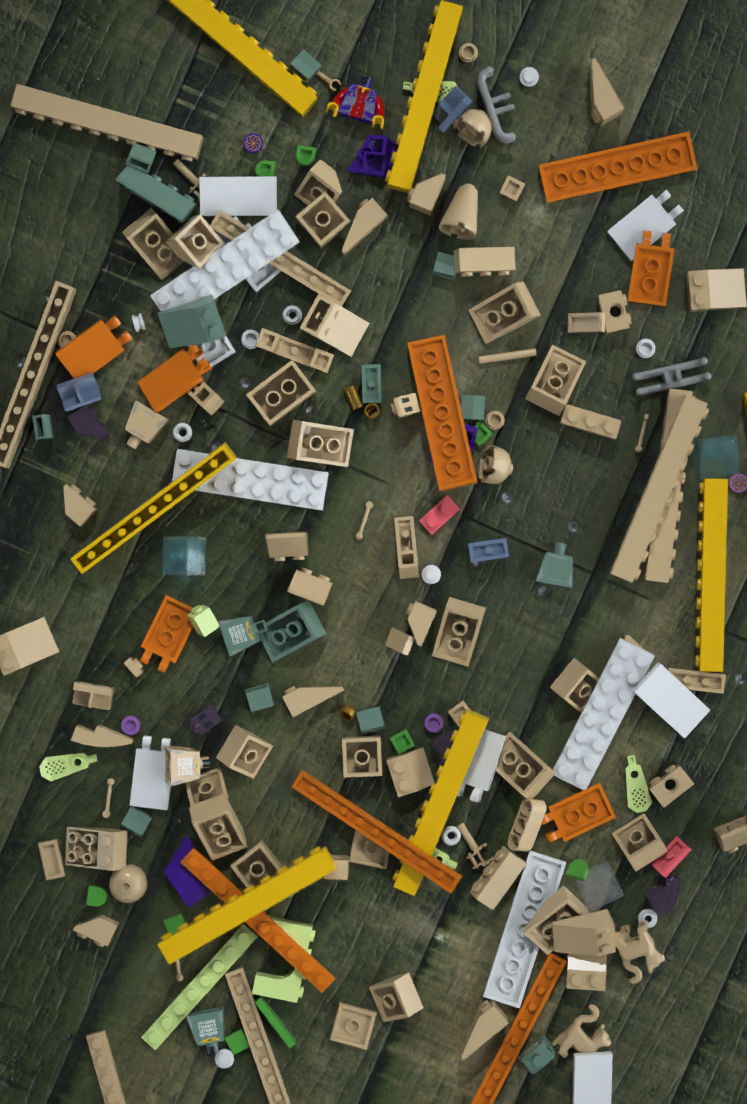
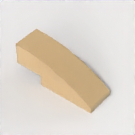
[71,725,134,747]

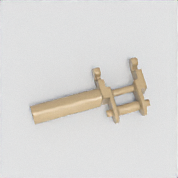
[173,159,206,202]
[457,823,494,869]

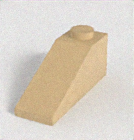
[342,198,388,255]
[187,381,225,416]
[394,516,419,579]
[282,686,344,717]

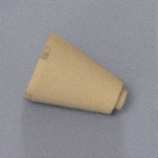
[439,184,478,240]

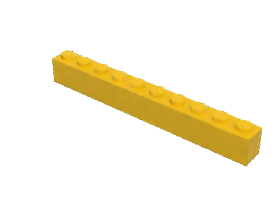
[167,0,318,117]
[385,0,463,194]
[71,442,237,574]
[695,479,728,672]
[392,709,489,896]
[158,846,337,965]

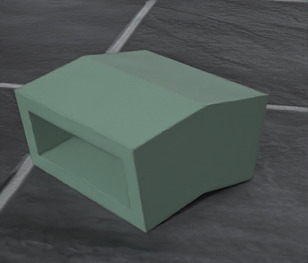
[289,49,322,84]
[126,143,156,173]
[432,252,457,281]
[461,395,485,420]
[32,414,53,440]
[245,683,275,712]
[356,706,385,734]
[120,806,153,838]

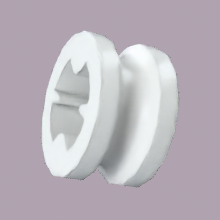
[132,313,146,332]

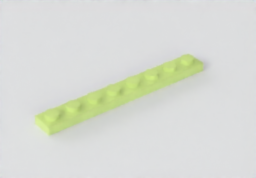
[141,923,258,1050]

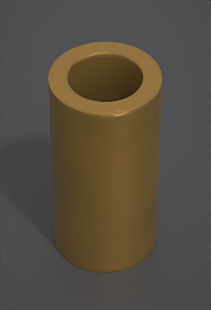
[344,385,364,410]

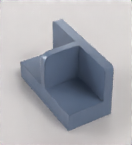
[433,86,473,133]
[57,372,101,412]
[468,538,509,563]

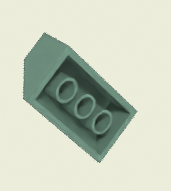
[116,166,197,224]

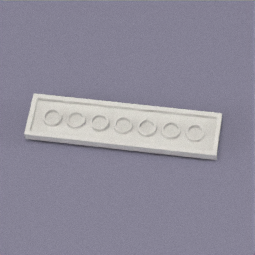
[150,210,300,311]
[172,449,329,510]
[553,638,655,790]
[483,850,566,1008]

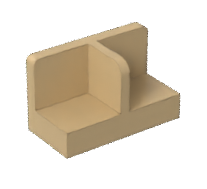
[73,681,114,710]

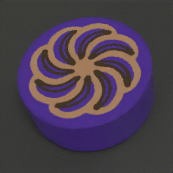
[244,133,263,154]

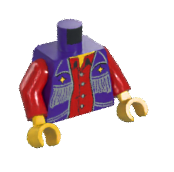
[325,76,385,129]

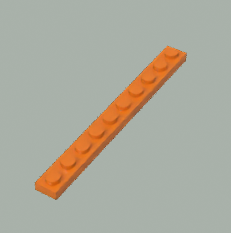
[292,770,462,893]
[181,848,335,993]
[470,952,567,1104]

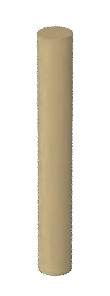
[478,348,537,364]

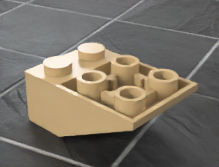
[300,294,370,357]
[65,827,127,871]

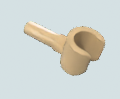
[316,71,341,91]

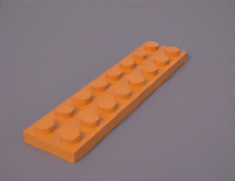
[538,132,697,203]
[407,335,477,492]

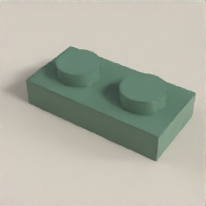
[361,364,382,403]

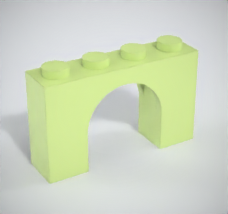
[252,916,315,1003]

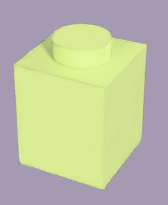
[187,605,220,637]

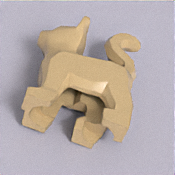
[615,920,665,984]
[552,1004,611,1066]

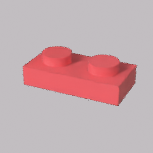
[419,495,460,535]
[651,836,691,878]

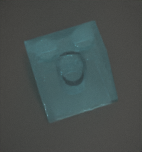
[696,435,739,478]
[163,536,206,575]

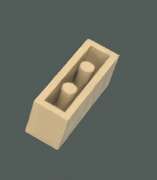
[454,247,516,277]
[559,404,621,440]
[470,846,527,910]

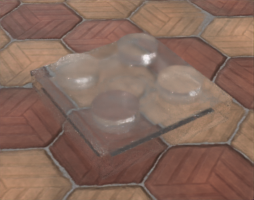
[574,860,624,912]

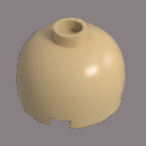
[453,109,492,147]
[478,445,513,484]
[109,864,147,903]

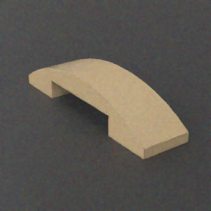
[256,328,334,373]

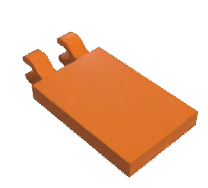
[627,230,675,306]
[55,315,132,379]
[138,344,212,413]
[140,595,193,673]
[541,783,616,842]

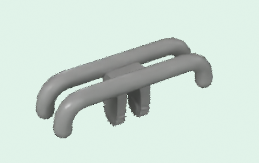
[477,67,516,144]
[632,357,711,396]

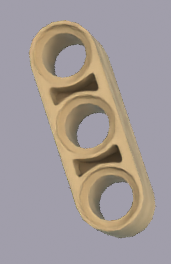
[508,799,546,852]

